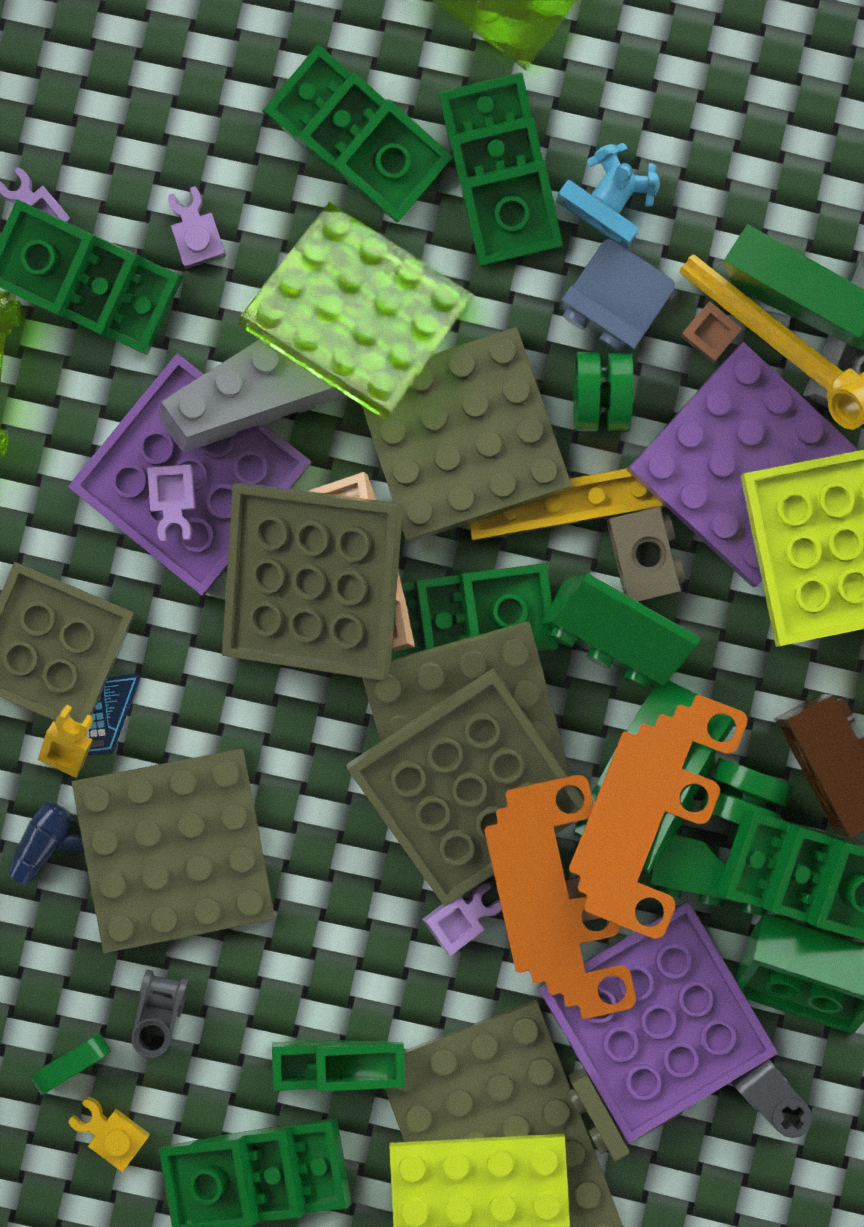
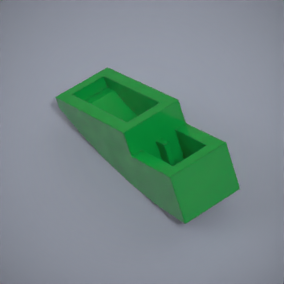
[272,1040,405,1092]

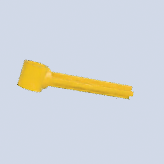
[679,254,864,430]

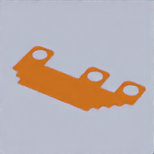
[569,695,747,939]
[484,775,636,1019]

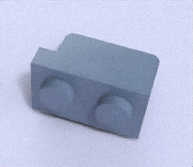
[559,239,675,353]

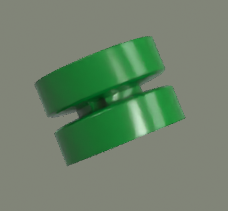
[573,352,633,432]
[700,758,794,824]

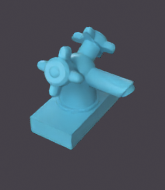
[556,143,660,249]

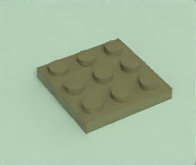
[0,562,136,723]

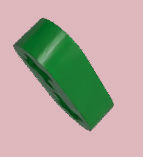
[29,1033,111,1095]

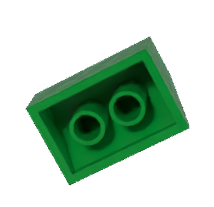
[541,573,701,689]
[734,913,864,1034]

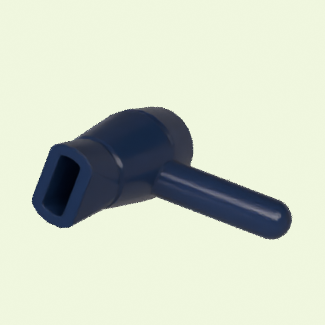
[8,802,84,885]

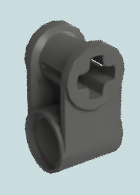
[132,970,189,1058]
[731,1059,812,1138]

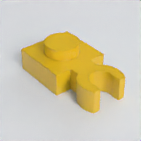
[37,705,93,778]
[68,1096,150,1172]

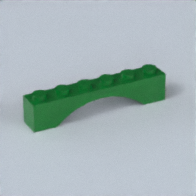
[647,834,809,925]

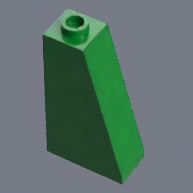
[723,224,864,350]

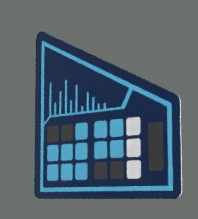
[86,674,140,755]

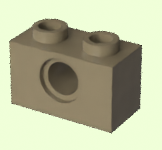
[606,507,685,602]

